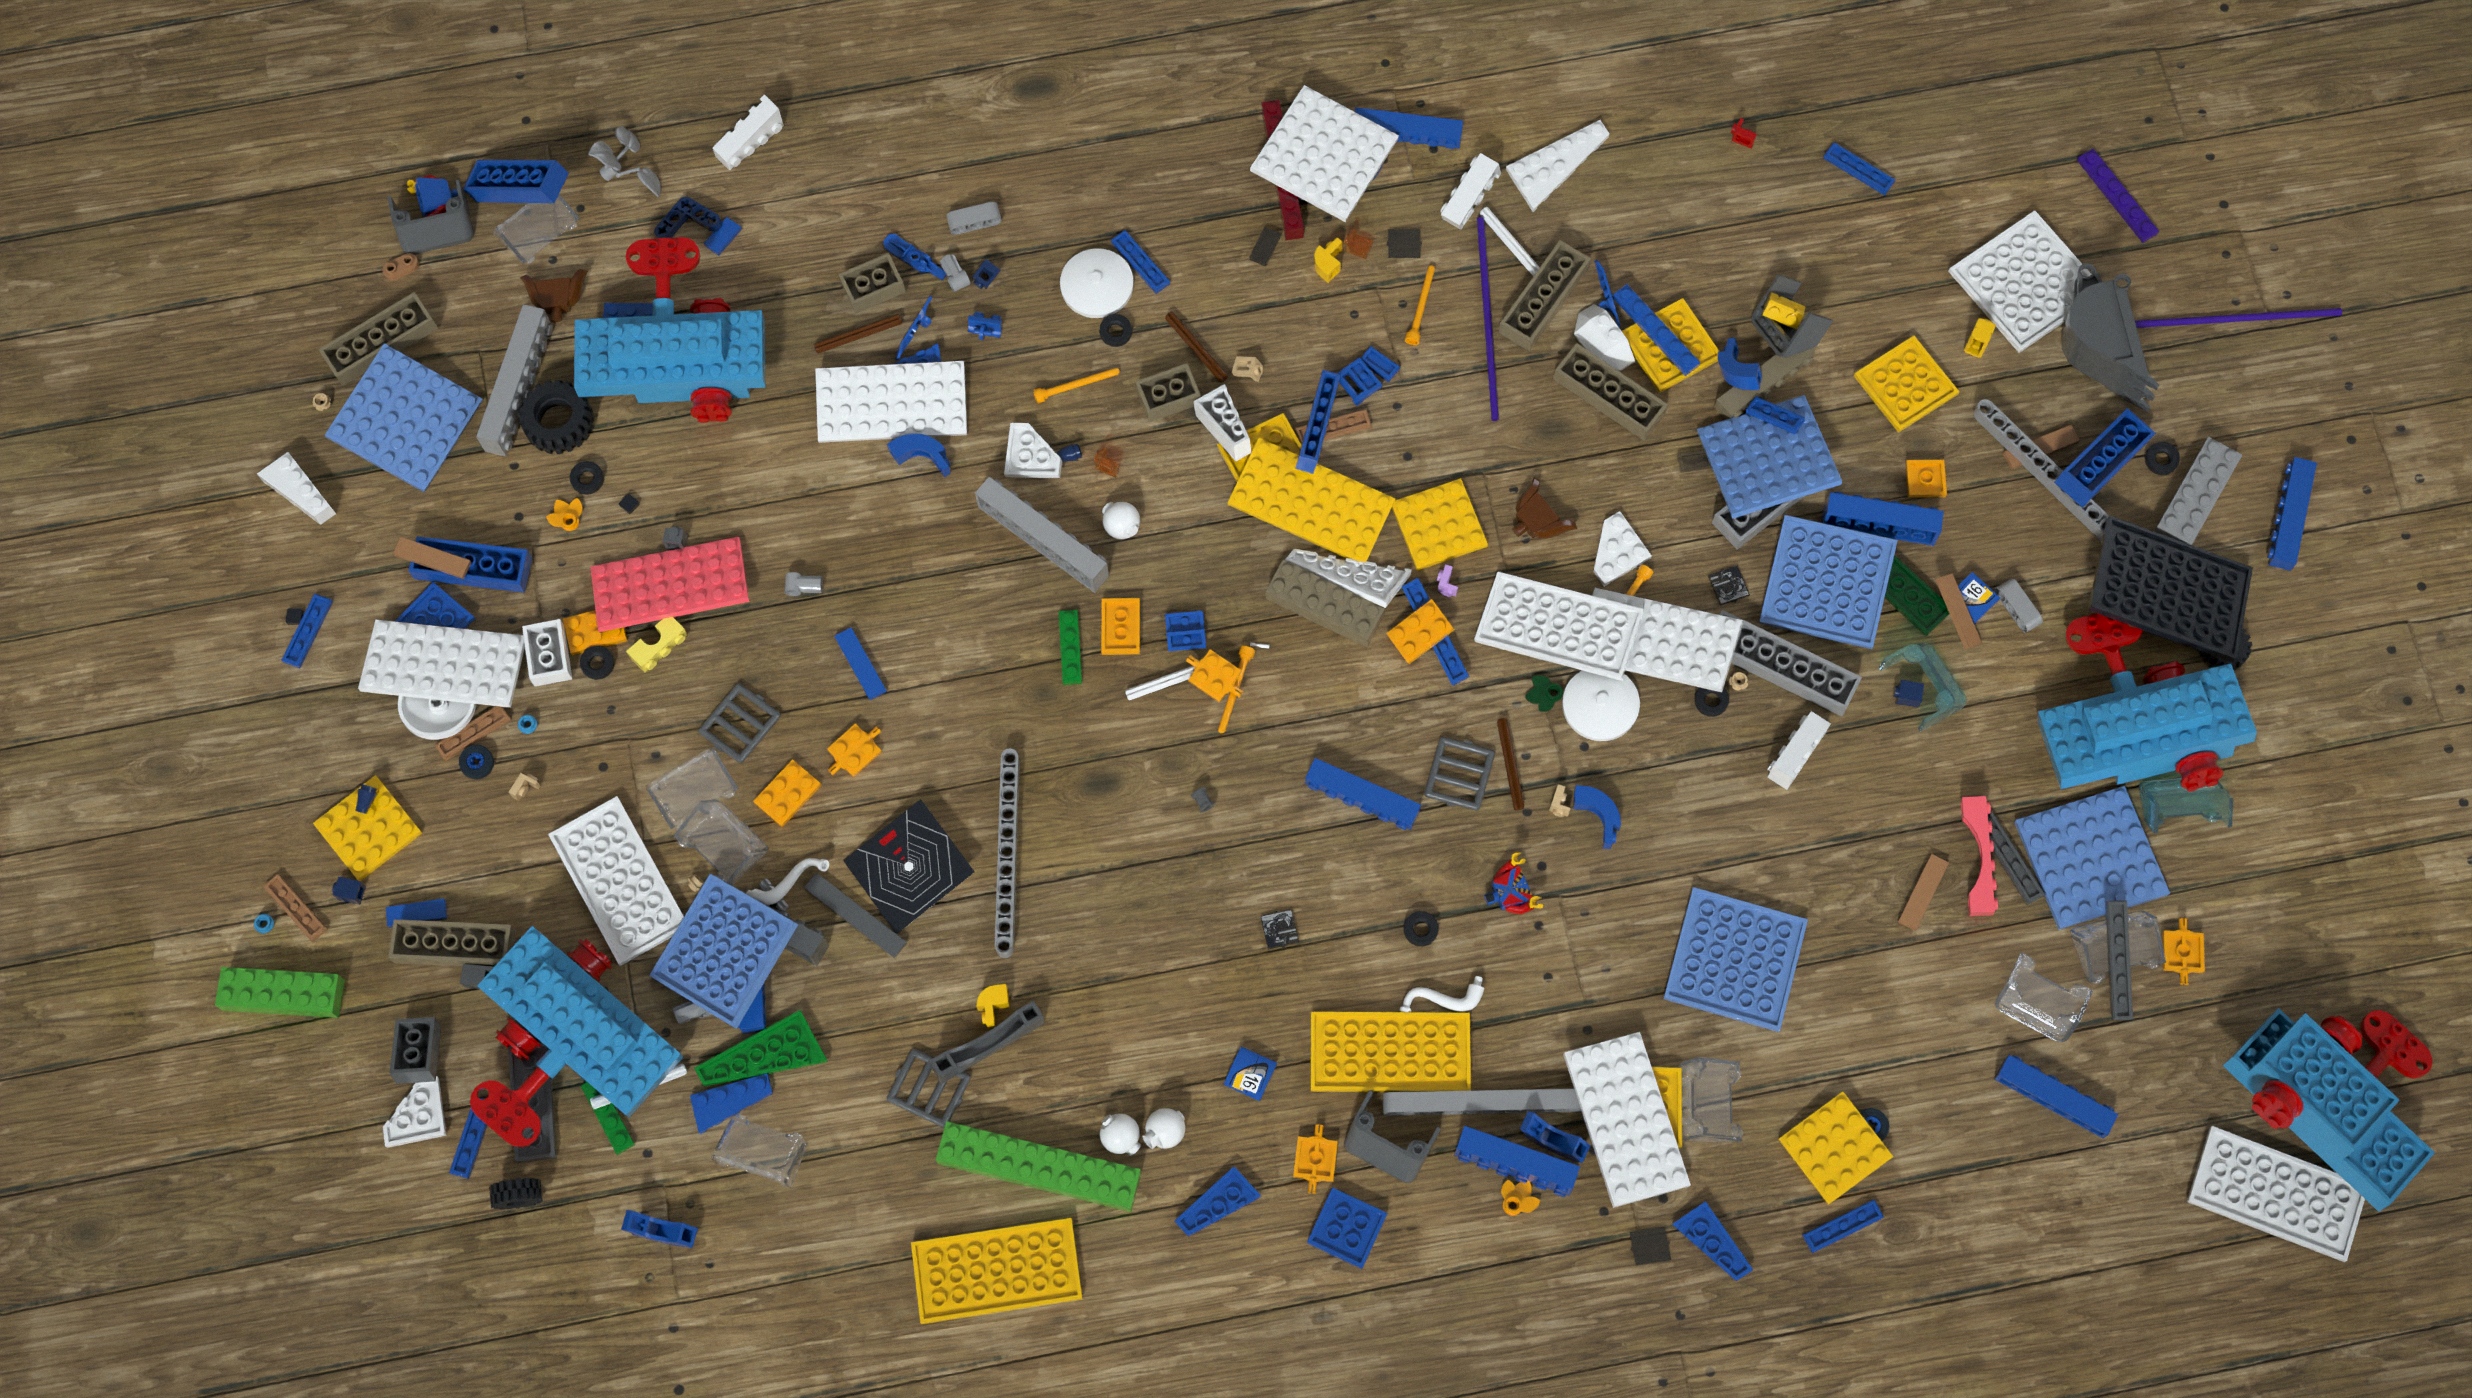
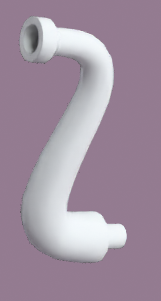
[746,858,829,906]
[1399,976,1484,1012]

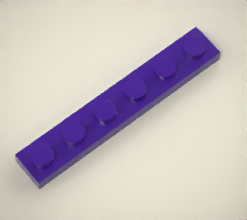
[2077,149,2159,243]

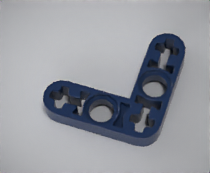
[654,197,722,238]

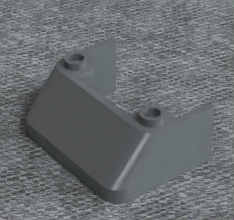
[387,180,474,255]
[1751,274,1833,358]
[1344,1090,1441,1183]

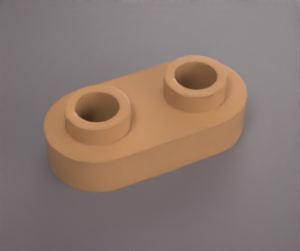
[382,253,419,281]

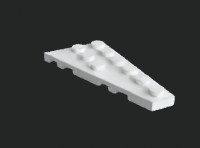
[1506,120,1609,212]

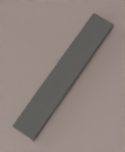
[1981,795,2045,905]
[804,873,907,959]
[2105,900,2133,1020]

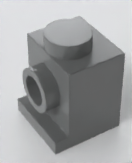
[663,526,688,550]

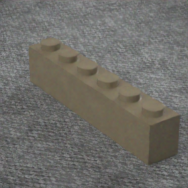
[1714,348,1815,420]

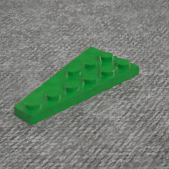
[694,1010,828,1086]

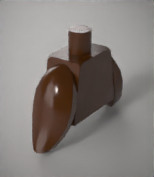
[520,269,588,322]
[1512,477,1577,539]

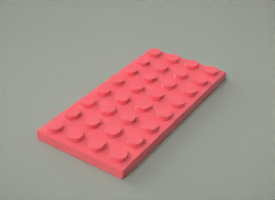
[590,537,750,632]

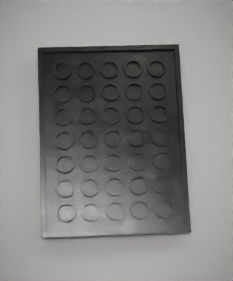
[2088,515,2253,663]

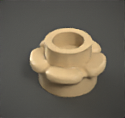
[313,393,331,411]
[1729,672,1748,691]
[688,874,705,892]

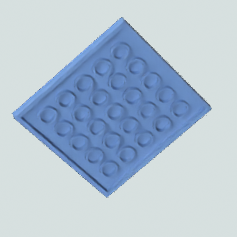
[325,343,483,493]
[1697,395,1842,519]
[1759,515,1898,649]
[2014,786,2170,930]
[649,873,798,1029]
[1663,887,1808,1032]

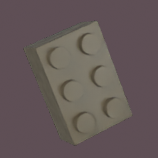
[838,253,906,314]
[1135,363,1201,422]

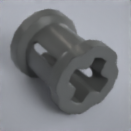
[1191,787,1215,813]

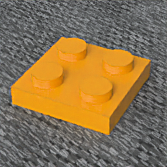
[1905,460,1947,498]

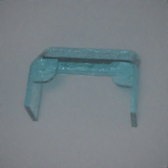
[1879,643,1967,732]
[2139,778,2233,833]

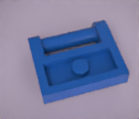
[1337,357,1382,406]

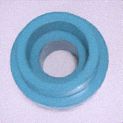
[518,715,538,734]
[254,914,274,934]

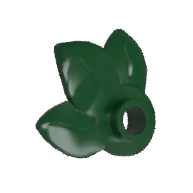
[1525,676,1563,712]

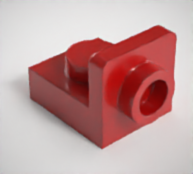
[1731,118,1757,149]

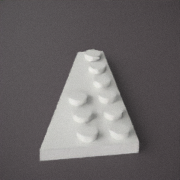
[1285,549,1412,608]

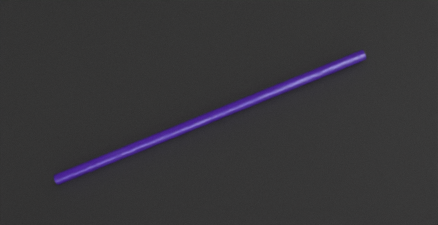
[1477,217,1499,421]
[2135,308,2342,328]

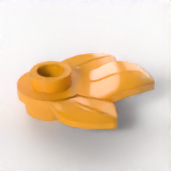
[546,498,583,531]
[1501,1180,1540,1216]

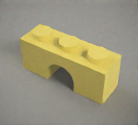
[626,617,687,673]

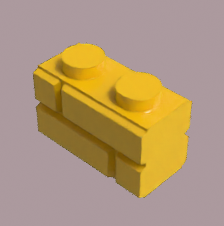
[1762,292,1805,329]
[1964,318,1996,358]

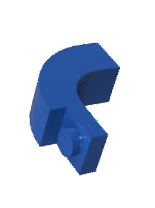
[1717,338,1762,390]
[887,434,951,477]
[1573,785,1621,849]
[1520,1111,1591,1163]
[621,1210,698,1248]

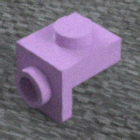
[1437,564,1458,597]

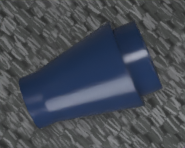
[1055,443,1082,462]
[355,784,377,814]

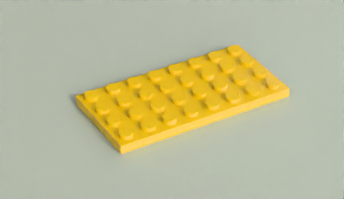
[1227,438,1395,562]
[1311,1012,1471,1092]
[911,1218,1083,1324]

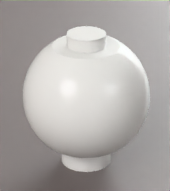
[1102,502,1140,539]
[1143,1108,1185,1149]
[1100,1113,1141,1156]

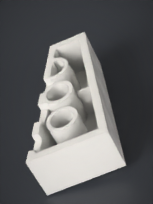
[713,94,784,170]
[1441,153,1501,230]
[1193,384,1252,461]
[257,452,336,525]
[1767,711,1831,790]

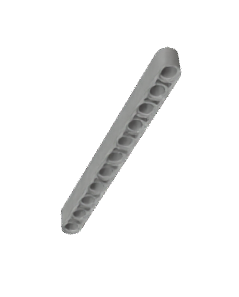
[1973,399,2109,542]
[995,748,1020,958]
[1383,1089,1582,1115]

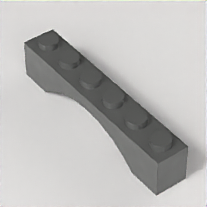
[930,1001,1044,1084]

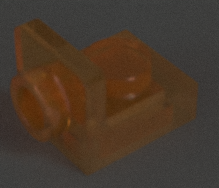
[1344,229,1373,259]
[1094,447,1119,478]

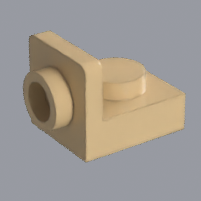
[1232,357,1263,382]
[509,773,541,801]
[1549,784,1571,817]

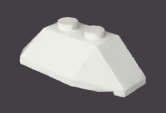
[1574,304,1635,371]

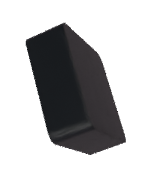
[619,494,640,514]
[286,608,304,625]

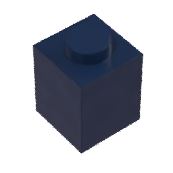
[1893,680,1924,708]
[332,877,366,905]

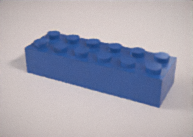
[463,160,569,203]
[2054,408,2156,508]
[1822,492,1944,546]
[409,536,532,593]
[1455,1126,1580,1197]

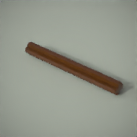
[1165,312,1228,383]
[814,314,902,353]
[1497,718,1524,811]

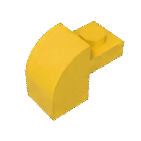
[1314,238,1343,283]
[976,984,1010,1029]

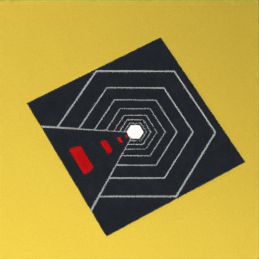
[843,799,975,934]

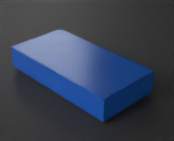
[704,217,742,256]
[1361,346,1400,382]

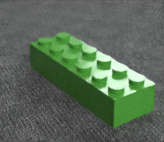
[215,967,345,1018]

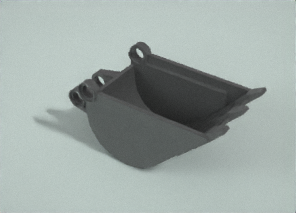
[2061,263,2159,412]

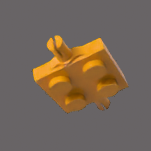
[1186,649,1244,703]
[827,723,882,778]
[2162,918,2205,985]
[1293,1125,1338,1194]

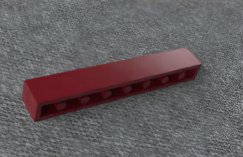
[1261,100,1304,241]

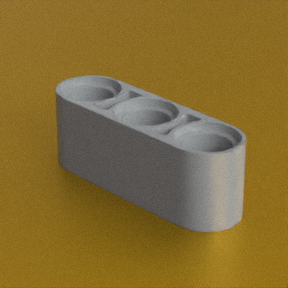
[946,202,1002,235]
[1995,578,2043,633]

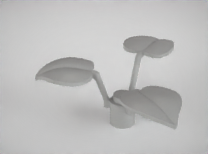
[588,126,661,198]

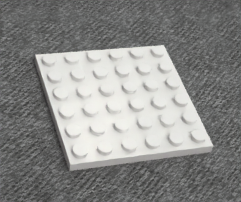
[1250,85,1399,222]
[1948,211,2092,353]

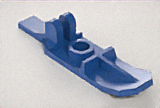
[883,234,946,280]
[1594,260,1621,327]
[895,296,932,361]

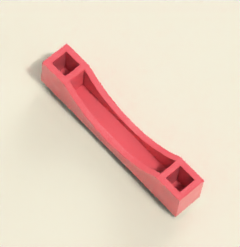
[1960,796,1998,916]

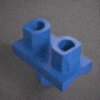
[968,312,1002,340]

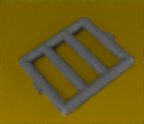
[698,683,781,763]
[1424,737,1495,811]
[886,1048,971,1128]

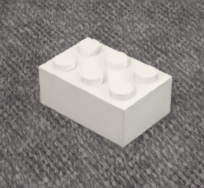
[522,619,572,687]

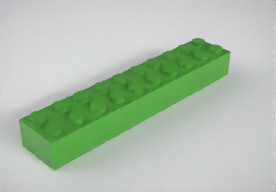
[936,1121,1142,1212]

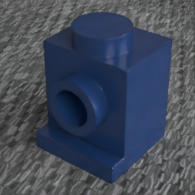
[972,259,1000,289]

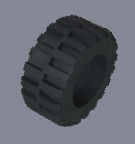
[518,380,594,454]

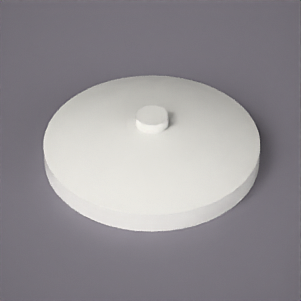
[1060,249,1134,318]
[1562,670,1640,741]
[398,696,476,740]

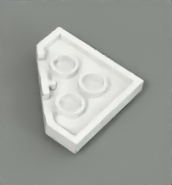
[1004,423,1062,478]
[1593,511,1652,586]
[383,1076,447,1148]

